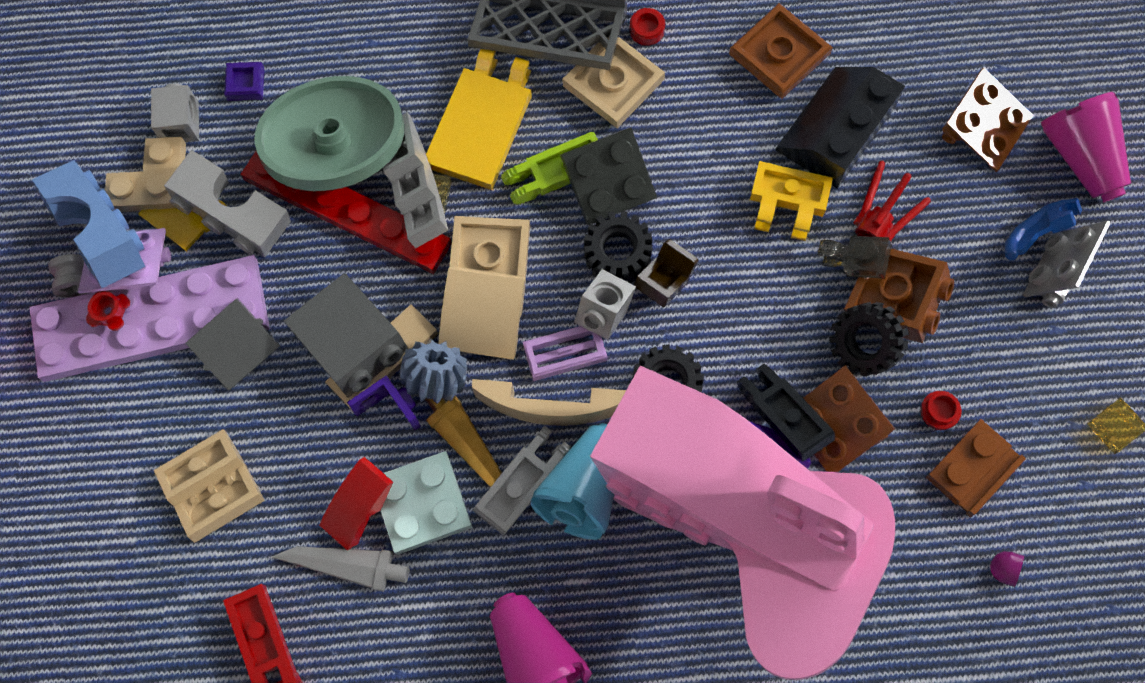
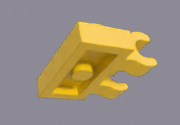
[750,161,833,241]

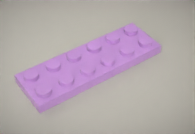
[30,255,270,382]

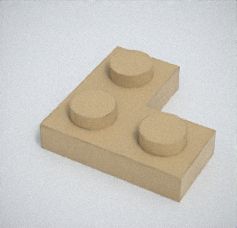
[105,137,186,212]

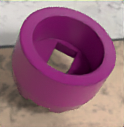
[990,551,1024,587]

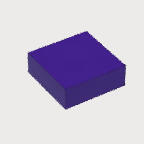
[224,62,265,101]

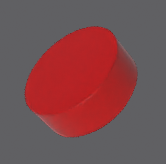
[630,8,665,46]

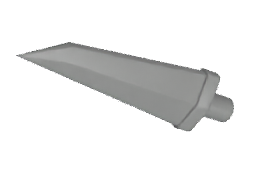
[272,546,410,592]

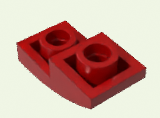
[319,457,393,551]

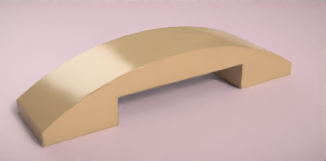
[472,379,626,426]

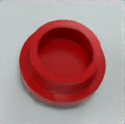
[920,391,962,430]

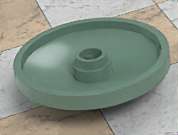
[254,76,405,191]

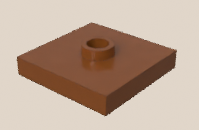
[729,3,833,99]

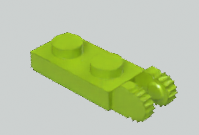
[501,132,598,205]

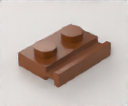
[925,419,1026,518]

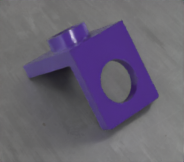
[347,375,421,430]

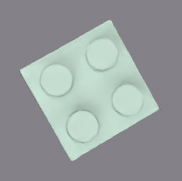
[381,451,473,555]

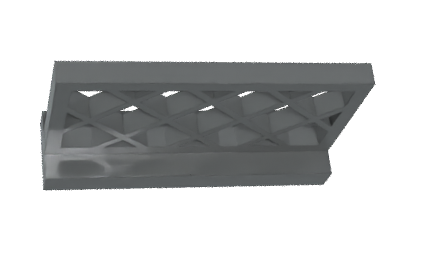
[467,0,627,70]

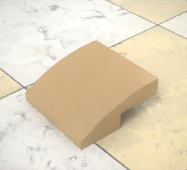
[438,266,526,360]
[154,429,265,543]

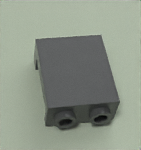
[284,273,408,397]

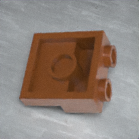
[844,244,954,343]

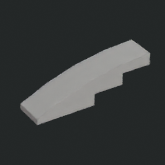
[383,112,448,248]

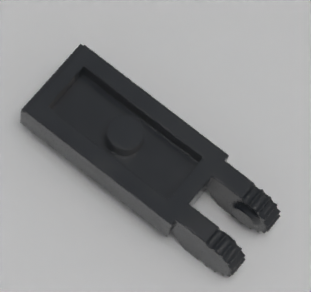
[737,363,835,462]

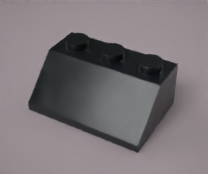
[775,67,905,189]

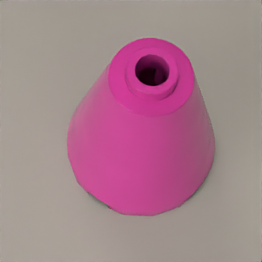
[1041,92,1131,203]
[490,593,592,683]

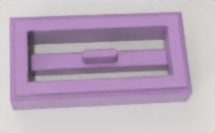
[523,326,607,381]

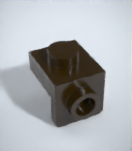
[634,239,698,308]

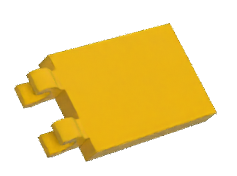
[426,49,532,190]

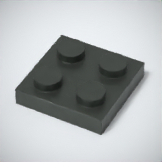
[560,127,658,225]

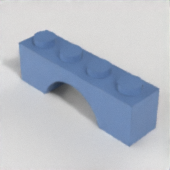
[32,160,145,288]

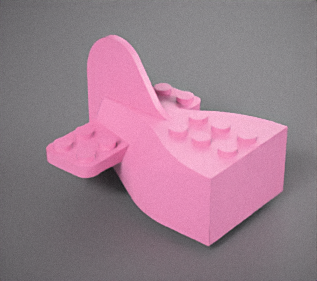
[590,366,895,680]

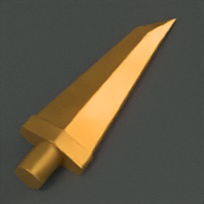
[425,396,502,487]

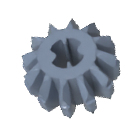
[400,338,467,404]

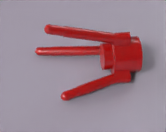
[853,160,931,246]

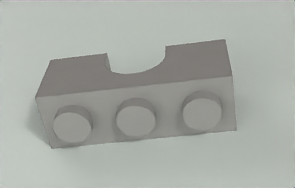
[164,150,291,257]

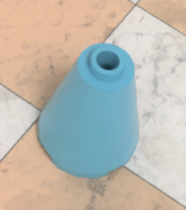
[530,423,614,540]

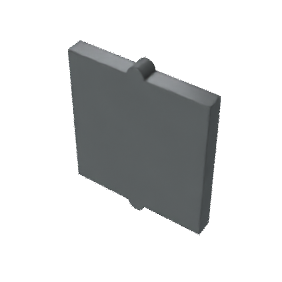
[185,298,281,391]

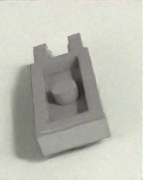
[472,426,571,536]

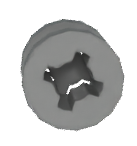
[48,254,87,298]

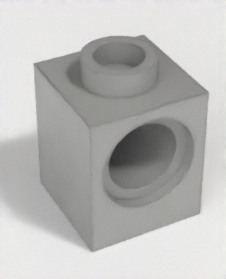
[151,84,199,142]
[574,269,636,340]

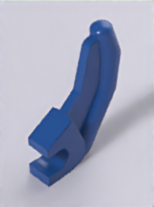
[1004,198,1082,261]

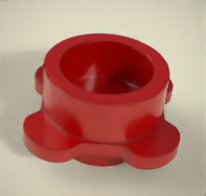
[86,291,130,331]

